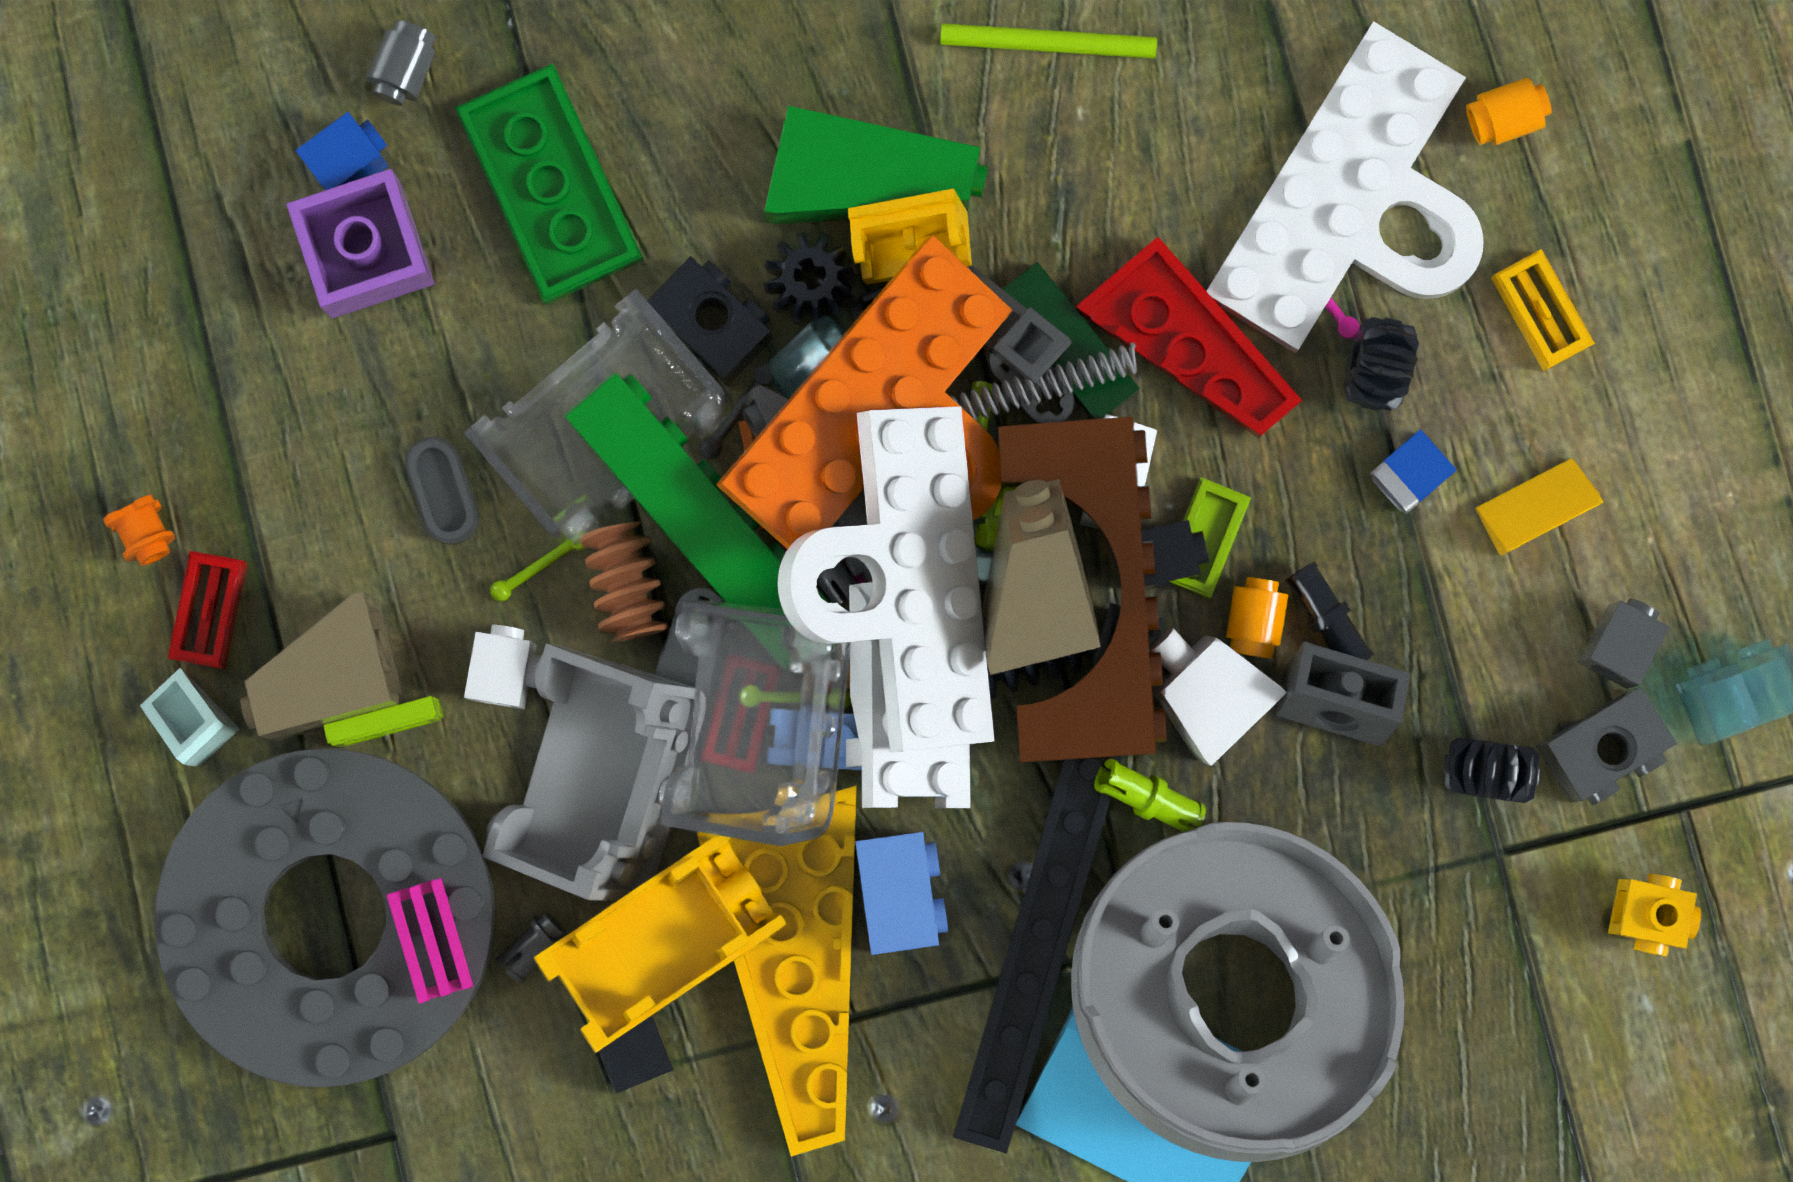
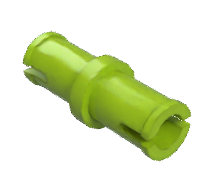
[1095,758,1206,832]

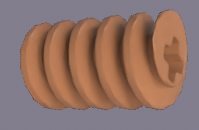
[580,521,670,642]

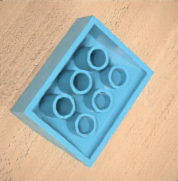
[1015,1005,1251,1182]

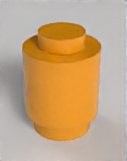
[1466,77,1552,146]
[1225,577,1288,659]

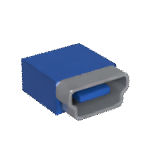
[1370,429,1457,514]

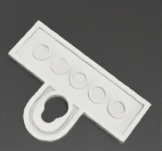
[1207,21,1483,354]
[778,406,995,753]

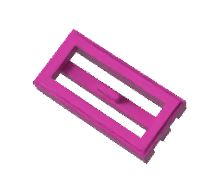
[386,877,474,1004]

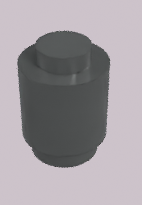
[366,20,436,106]

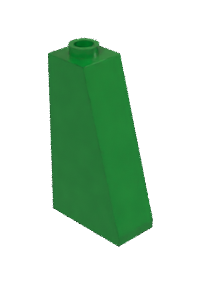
[764,106,988,225]

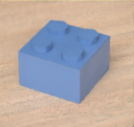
[855,832,948,955]

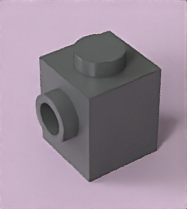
[1578,598,1670,689]

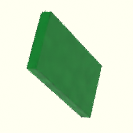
[454,63,644,305]

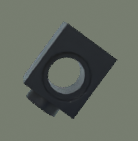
[1142,520,1210,590]

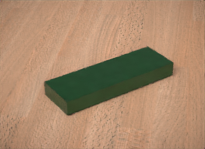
[1003,262,1140,419]

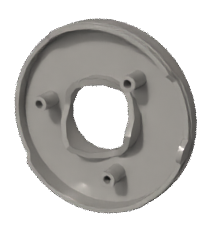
[1071,822,1404,1162]

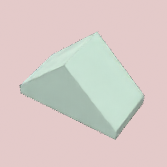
[140,668,240,767]

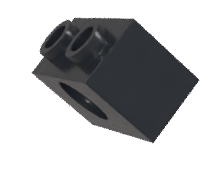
[645,256,772,386]

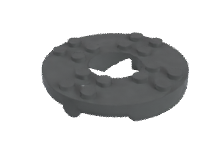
[154,749,496,1087]

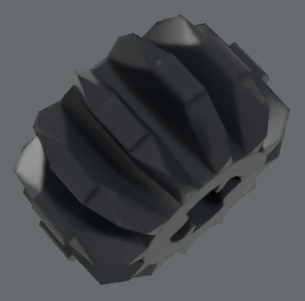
[764,232,856,326]
[1344,317,1419,411]
[1444,737,1541,803]

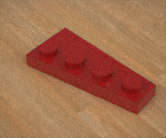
[1075,237,1302,439]

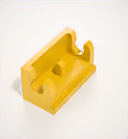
[848,188,972,285]

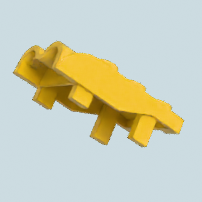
[533,830,787,1053]

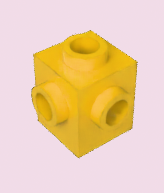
[1608,873,1701,957]

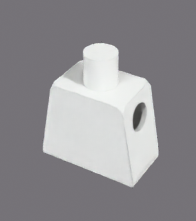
[1150,628,1287,766]

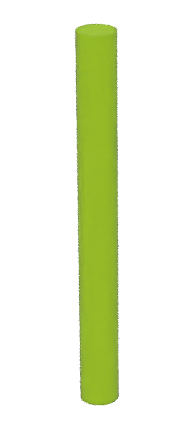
[940,23,1157,59]

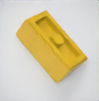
[1475,458,1604,556]

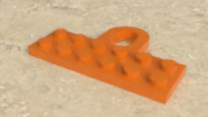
[716,235,1013,550]

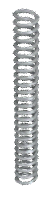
[950,342,1137,421]

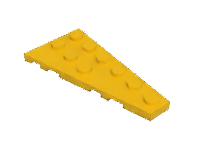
[697,785,857,1156]

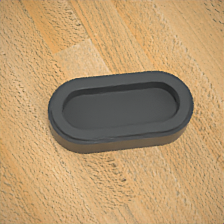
[405,437,480,545]

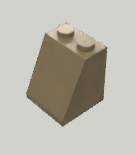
[982,479,1101,675]
[240,591,406,741]

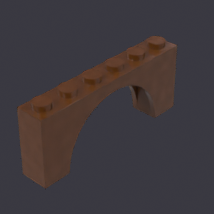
[998,416,1167,762]

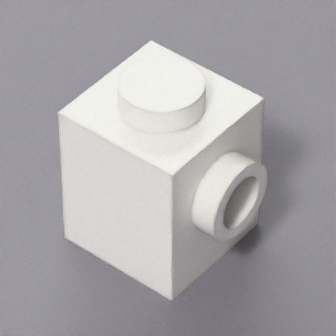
[464,625,542,710]

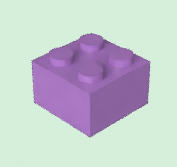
[286,168,435,319]

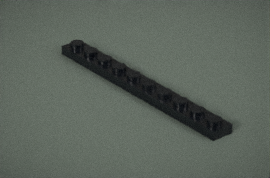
[953,603,1164,1154]

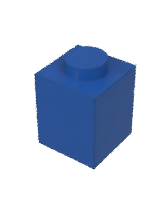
[295,112,389,190]

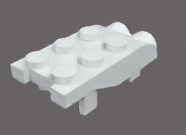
[845,582,970,808]

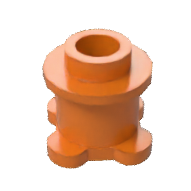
[103,495,175,566]

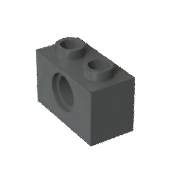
[1276,642,1410,747]
[1536,687,1677,806]

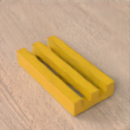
[1491,249,1595,372]

